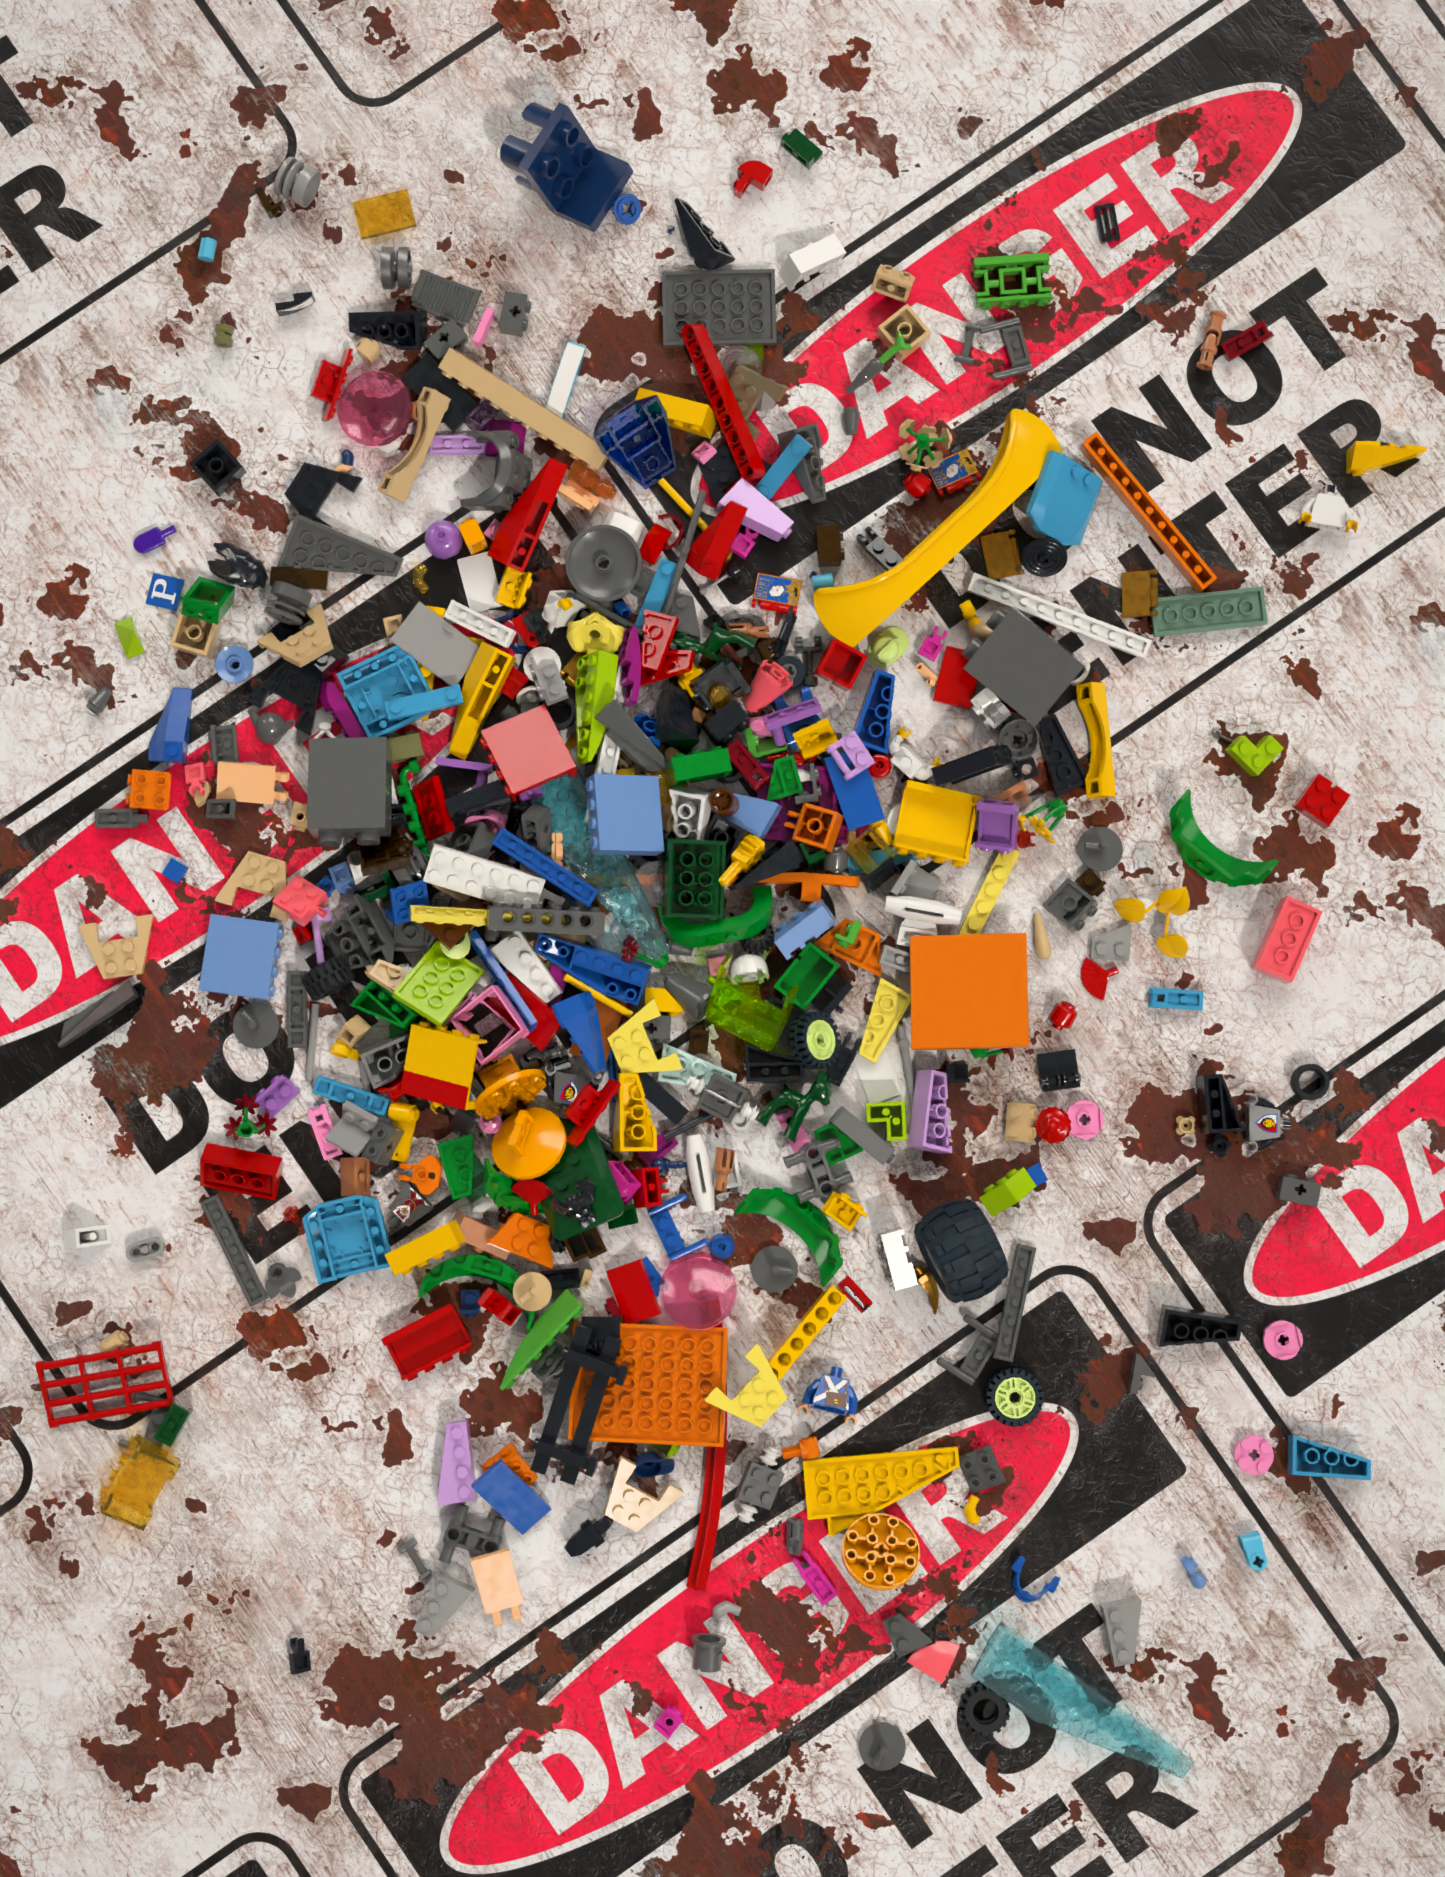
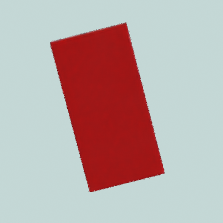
[487,972,561,1051]

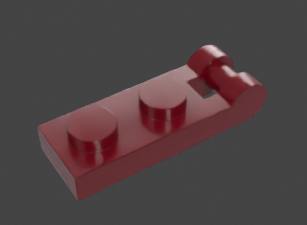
[1219,320,1274,362]
[726,738,771,792]

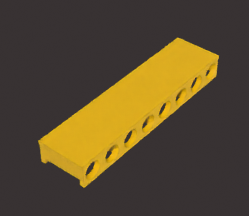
[754,1283,847,1381]

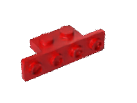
[310,348,353,422]
[563,1078,621,1147]

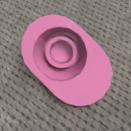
[465,809,508,835]

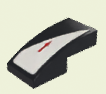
[275,291,315,317]

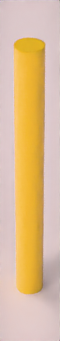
[658,478,708,531]
[563,974,633,1018]

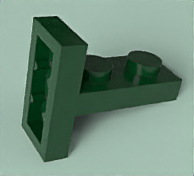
[353,869,400,902]

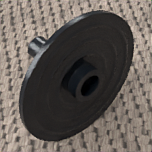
[1021,538,1067,577]

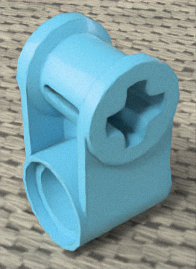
[1238,1530,1267,1571]

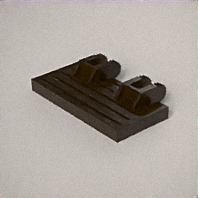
[360,830,411,877]

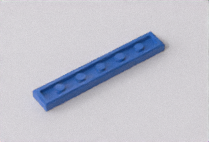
[491,828,599,907]
[469,930,538,1032]

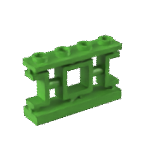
[972,253,1053,310]

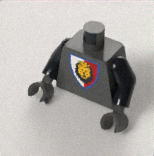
[544,1062,604,1119]

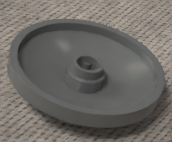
[565,525,642,602]

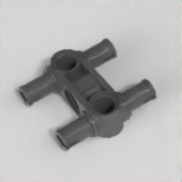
[783,1136,854,1204]
[439,1503,506,1564]

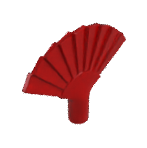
[1081,957,1119,1000]
[510,1179,553,1215]

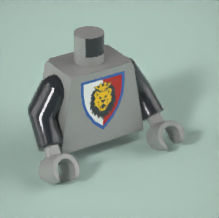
[1244,1093,1291,1153]

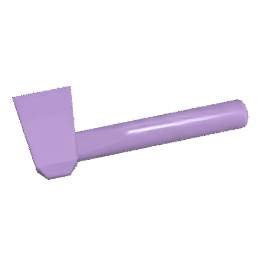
[310,907,332,965]

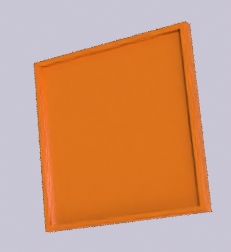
[910,933,1029,1050]

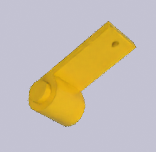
[388,1101,420,1163]

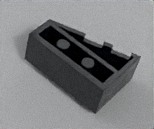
[1195,1074,1246,1134]

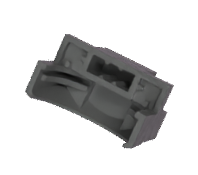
[460,430,533,516]

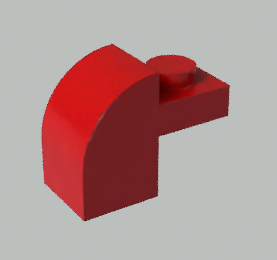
[733,160,773,199]
[477,1287,522,1326]

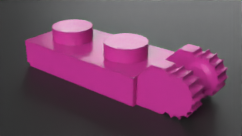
[791,1549,838,1606]

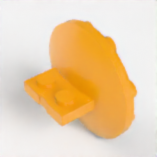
[474,1054,546,1120]
[492,1107,567,1180]
[841,1513,920,1591]

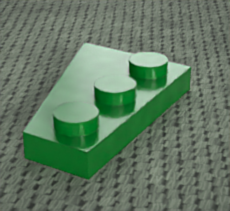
[437,1133,475,1200]

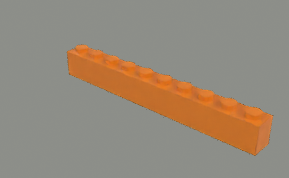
[1079,431,1217,593]

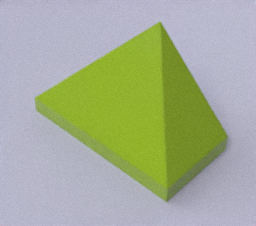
[114,617,145,659]

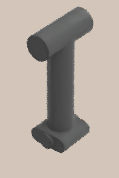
[954,324,979,366]
[397,1537,432,1580]

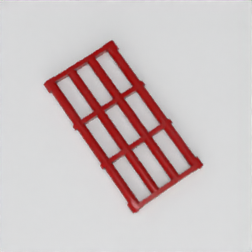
[35,1340,175,1428]

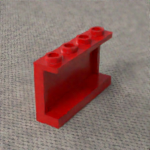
[381,1302,473,1382]

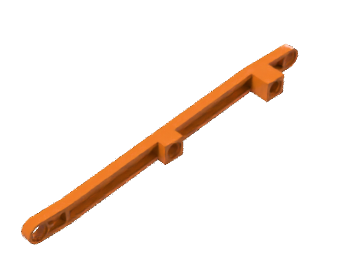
[574,872,860,903]

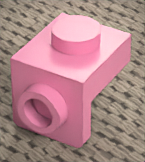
[749,716,773,737]

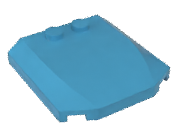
[1025,451,1103,546]
[336,645,431,737]
[302,1194,391,1284]

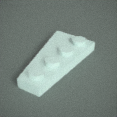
[658,1043,737,1086]

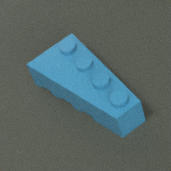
[1287,1435,1371,1480]

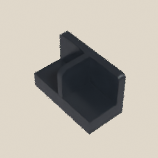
[811,974,853,1015]

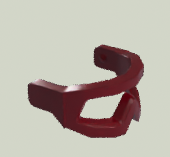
[658,513,684,550]

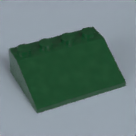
[661,839,726,919]

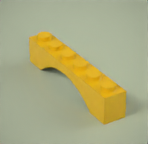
[1076,682,1116,799]

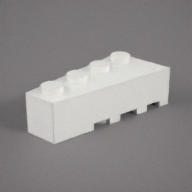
[669,786,712,840]

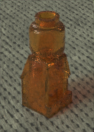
[568,461,617,500]

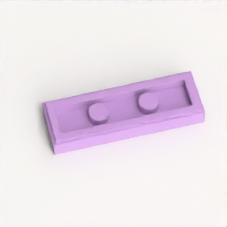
[429,435,486,455]

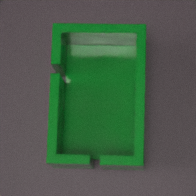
[665,746,732,787]
[773,942,840,1011]

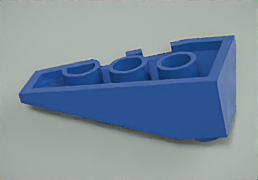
[148,688,193,765]

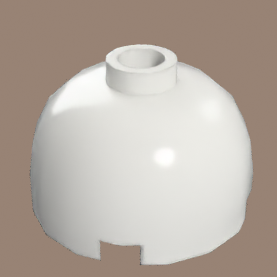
[730,952,769,986]

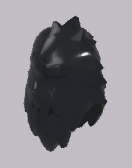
[207,542,268,590]

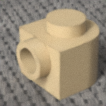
[357,337,381,364]

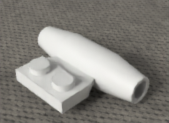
[883,896,962,947]
[686,1134,742,1213]

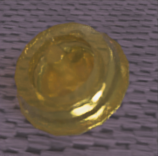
[709,686,732,709]

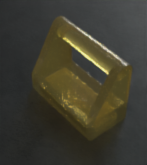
[845,826,896,875]

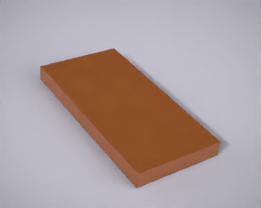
[569,995,627,1063]

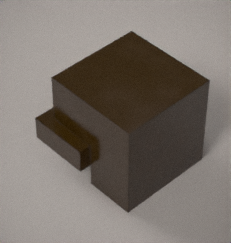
[563,1227,607,1263]

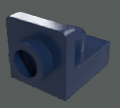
[460,1289,481,1318]

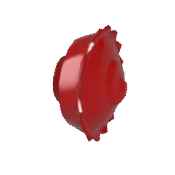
[1035,1107,1071,1144]

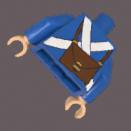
[797,1366,858,1425]

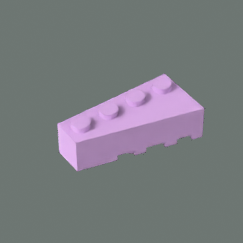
[908,1069,952,1154]
[437,1419,478,1506]

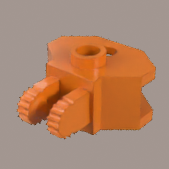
[397,1155,443,1195]

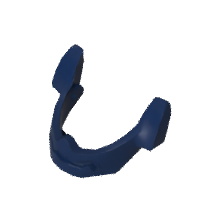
[492,608,530,654]

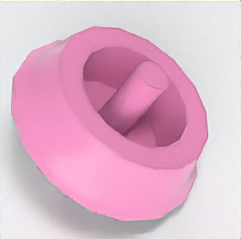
[479,1113,503,1134]

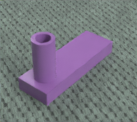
[762,697,822,746]
[435,757,495,788]

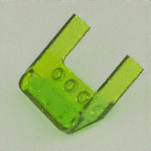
[705,952,799,1051]

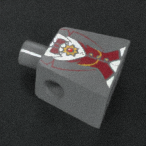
[387,1182,435,1229]

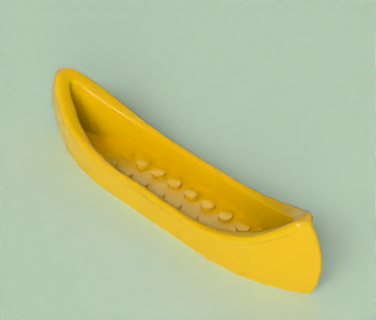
[813,409,1063,648]

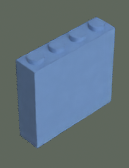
[585,774,664,856]
[199,914,284,1001]

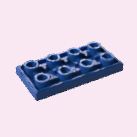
[824,752,885,832]
[471,1458,551,1535]

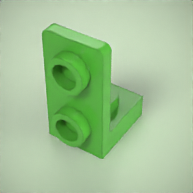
[744,728,787,757]

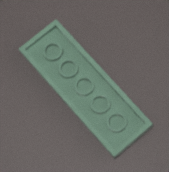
[1150,586,1268,638]

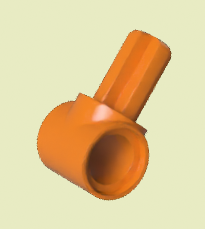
[781,1436,821,1460]

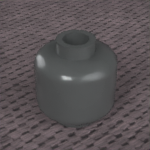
[823,844,848,874]

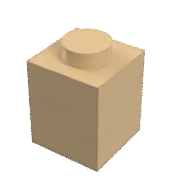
[337,1014,371,1048]

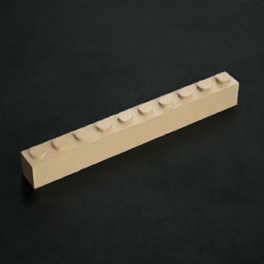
[438,347,613,471]

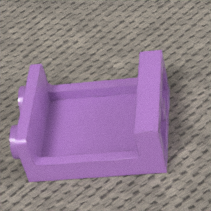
[975,798,1019,854]

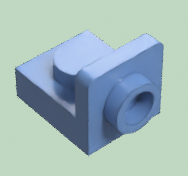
[328,861,358,895]

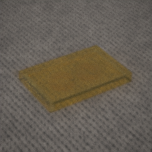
[353,189,417,240]

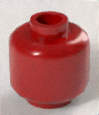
[903,471,932,499]
[868,754,892,780]
[1049,1001,1078,1031]

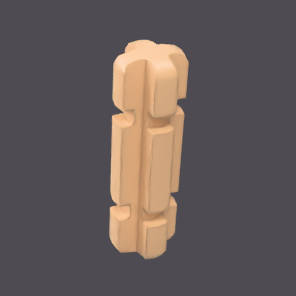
[551,833,563,867]

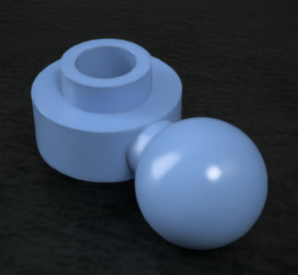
[1179,1555,1207,1589]

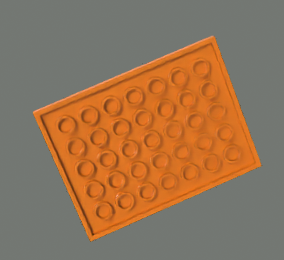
[568,1321,728,1447]

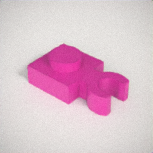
[731,527,759,560]
[918,626,947,662]

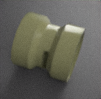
[214,324,234,348]

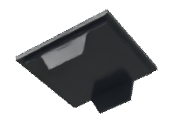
[862,856,900,895]

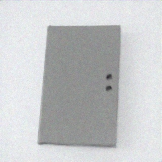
[389,601,479,686]

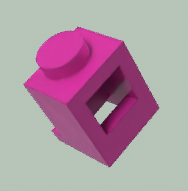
[653,1704,684,1739]

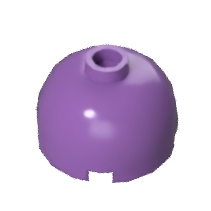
[424,520,463,560]

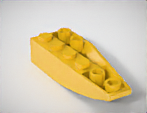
[448,641,517,761]

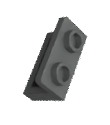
[208,725,240,765]

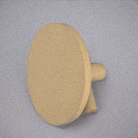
[513,1272,552,1311]

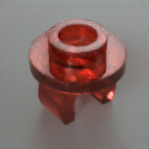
[1017,830,1036,849]
[282,1205,302,1226]

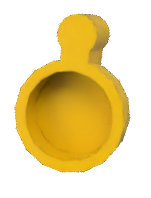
[329,1038,359,1061]

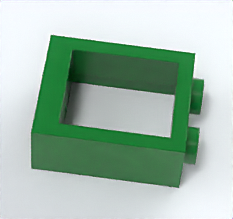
[181,576,235,625]

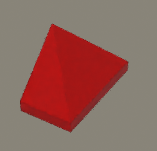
[640,523,672,565]

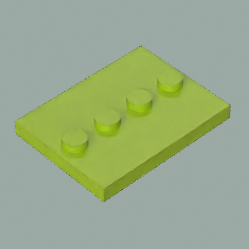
[392,941,485,1027]

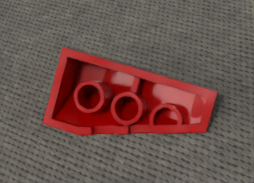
[686,500,748,581]

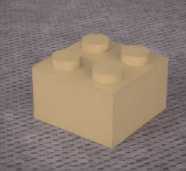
[877,304,931,362]
[170,609,222,660]

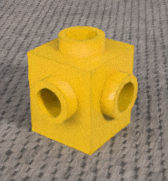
[677,664,703,697]

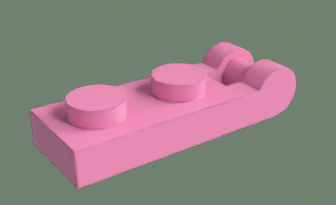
[307,1103,344,1161]
[775,1107,815,1156]

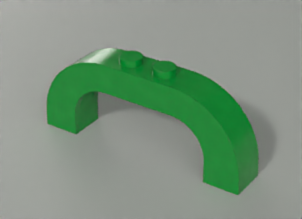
[657,885,774,947]

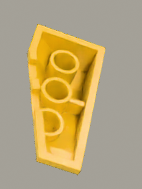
[1346,441,1427,476]
[613,1073,657,1152]

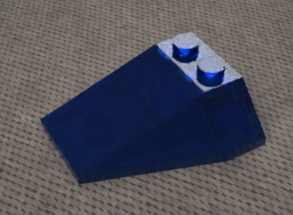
[593,395,677,489]

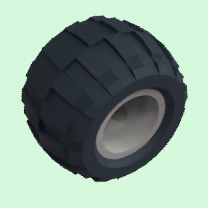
[914,1198,1009,1303]

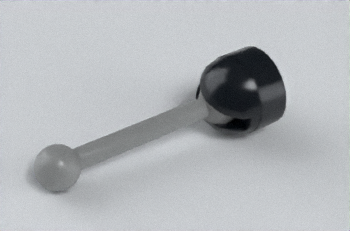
[699,562,742,595]

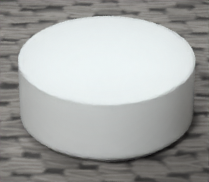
[731,1112,750,1131]

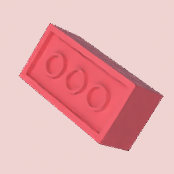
[1251,896,1323,984]

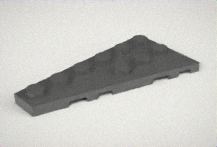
[277,513,404,577]

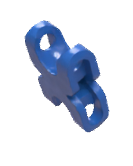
[774,686,821,749]

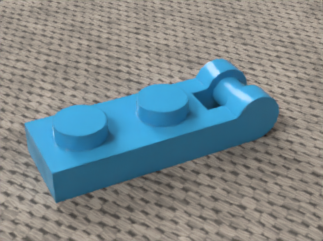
[1148,988,1203,1011]

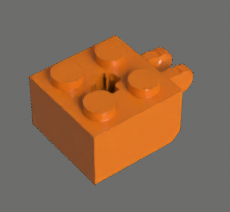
[784,803,844,853]

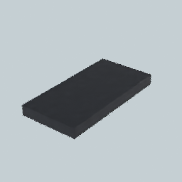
[401,353,481,433]

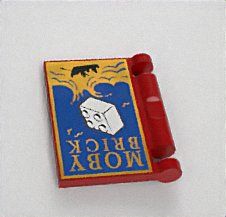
[927,448,982,498]
[751,573,802,615]

